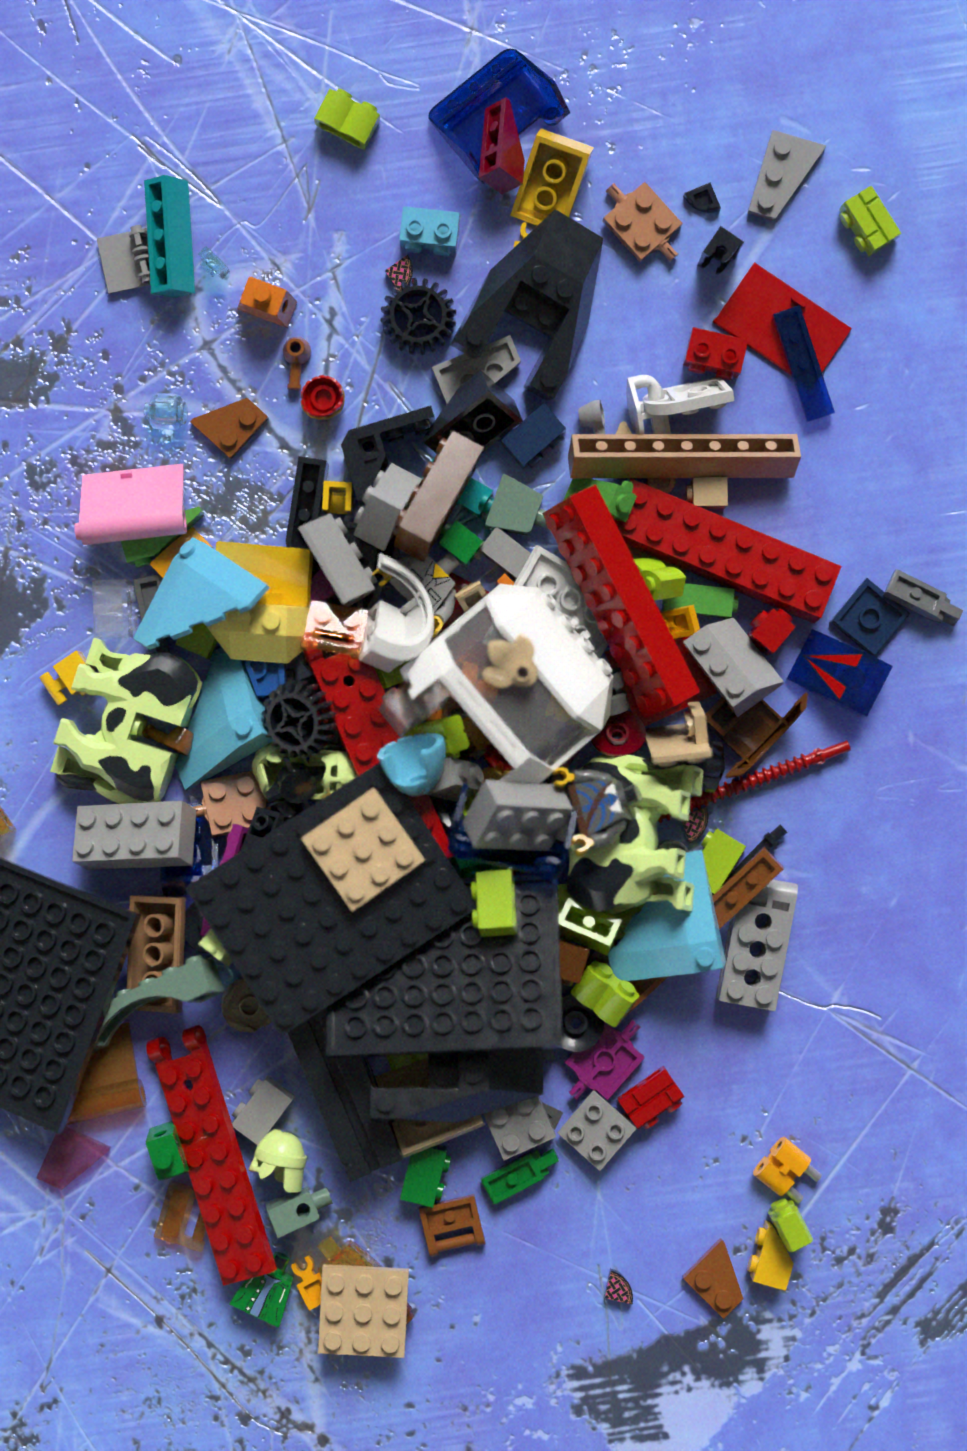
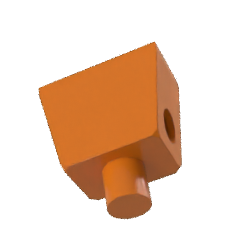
[237,276,297,328]

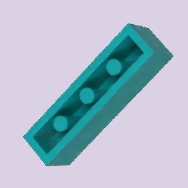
[144,175,195,298]

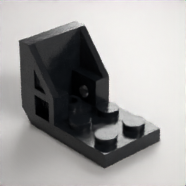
[341,405,435,506]

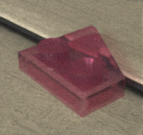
[36,1126,111,1190]

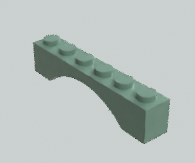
[92,956,225,1053]

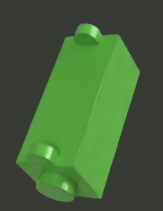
[564,478,637,522]
[661,583,739,620]

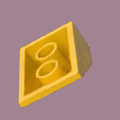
[510,128,594,225]

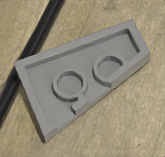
[747,130,826,221]
[432,335,521,404]

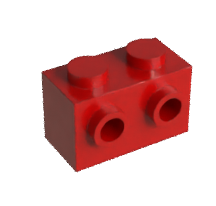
[683,327,748,380]
[747,608,796,656]

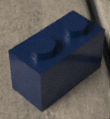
[501,403,566,469]

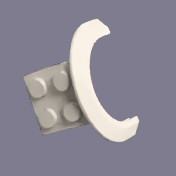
[360,553,434,673]

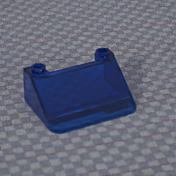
[428,48,570,184]

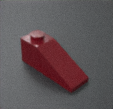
[479,97,525,195]

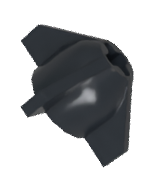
[686,741,725,793]
[265,756,326,809]

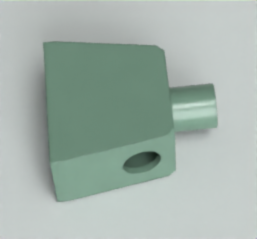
[485,474,548,536]
[265,1187,333,1238]

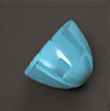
[377,733,445,796]

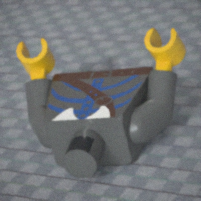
[552,767,642,857]

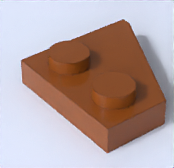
[190,398,269,460]
[682,1238,744,1319]

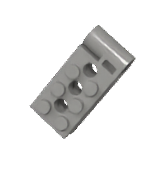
[716,879,798,1011]

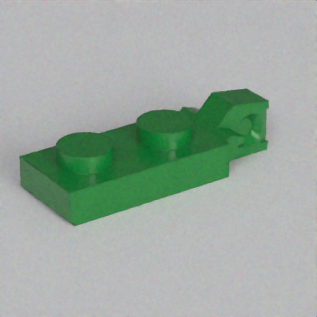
[481,1148,559,1204]

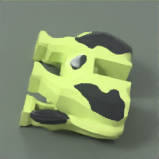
[50,638,202,804]
[567,754,703,915]

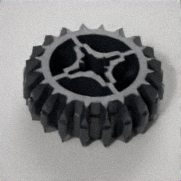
[380,278,456,355]
[261,680,338,758]

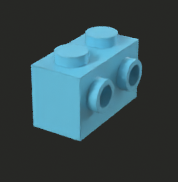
[399,206,460,256]

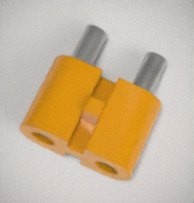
[753,1137,822,1204]

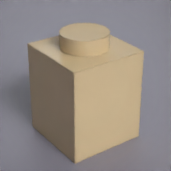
[686,477,728,509]

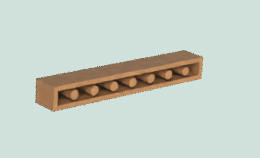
[568,434,801,478]

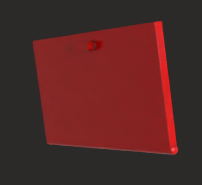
[713,262,852,389]

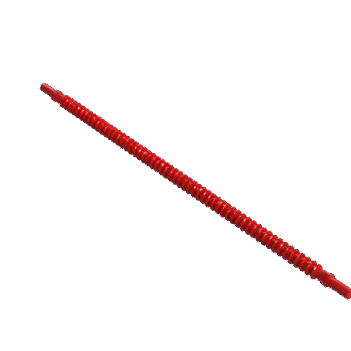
[511,740,851,875]

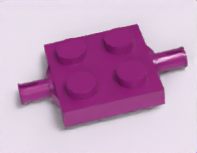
[565,1019,645,1100]

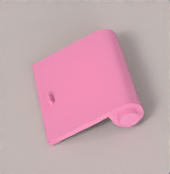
[74,464,187,545]

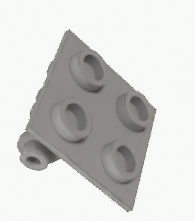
[97,225,150,294]
[557,1090,637,1171]

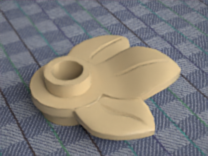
[482,633,538,688]

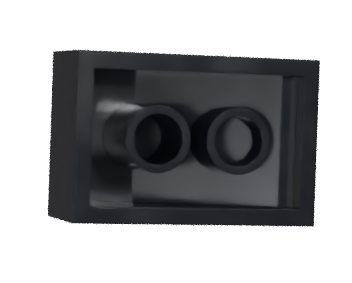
[422,370,523,453]

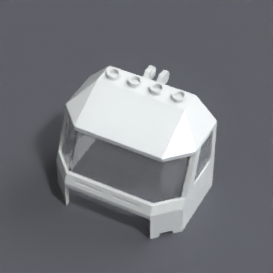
[400,584,613,783]

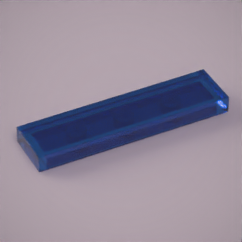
[772,305,835,423]

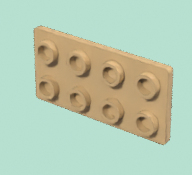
[645,701,712,766]

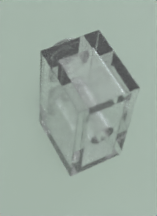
[92,579,137,639]
[379,679,450,737]

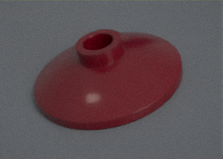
[590,710,646,757]

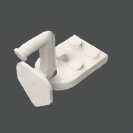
[626,375,734,434]

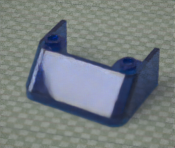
[448,783,578,880]

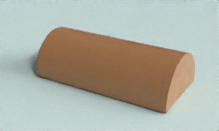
[127,895,186,1013]

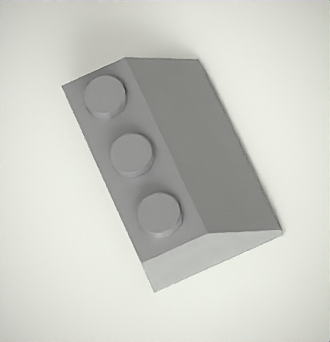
[299,513,378,608]
[683,618,784,717]

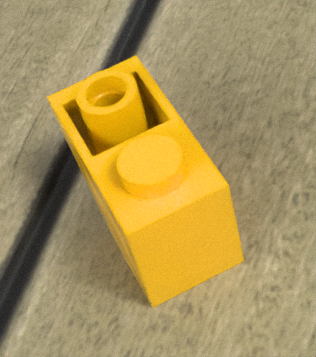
[747,1220,794,1291]

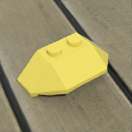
[207,604,322,664]

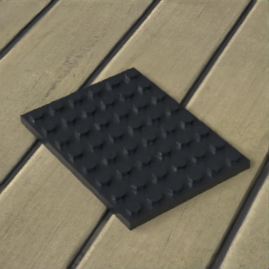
[185,763,477,1037]
[0,857,141,1134]
[326,873,563,1058]

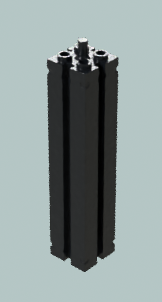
[288,1007,404,1182]

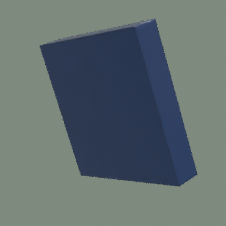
[830,578,910,657]

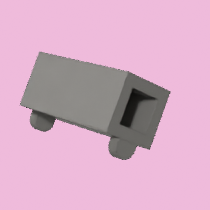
[474,527,531,580]

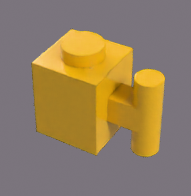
[39,650,94,706]

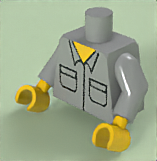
[372,552,460,637]

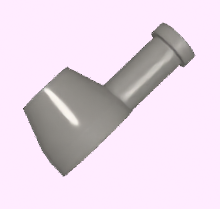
[578,400,606,434]

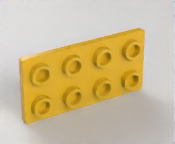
[216,541,313,607]

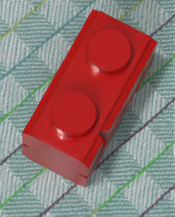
[617,1066,685,1129]

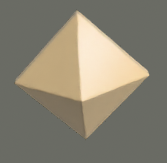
[455,581,487,612]

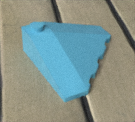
[133,537,270,650]
[175,647,274,791]
[608,850,726,981]

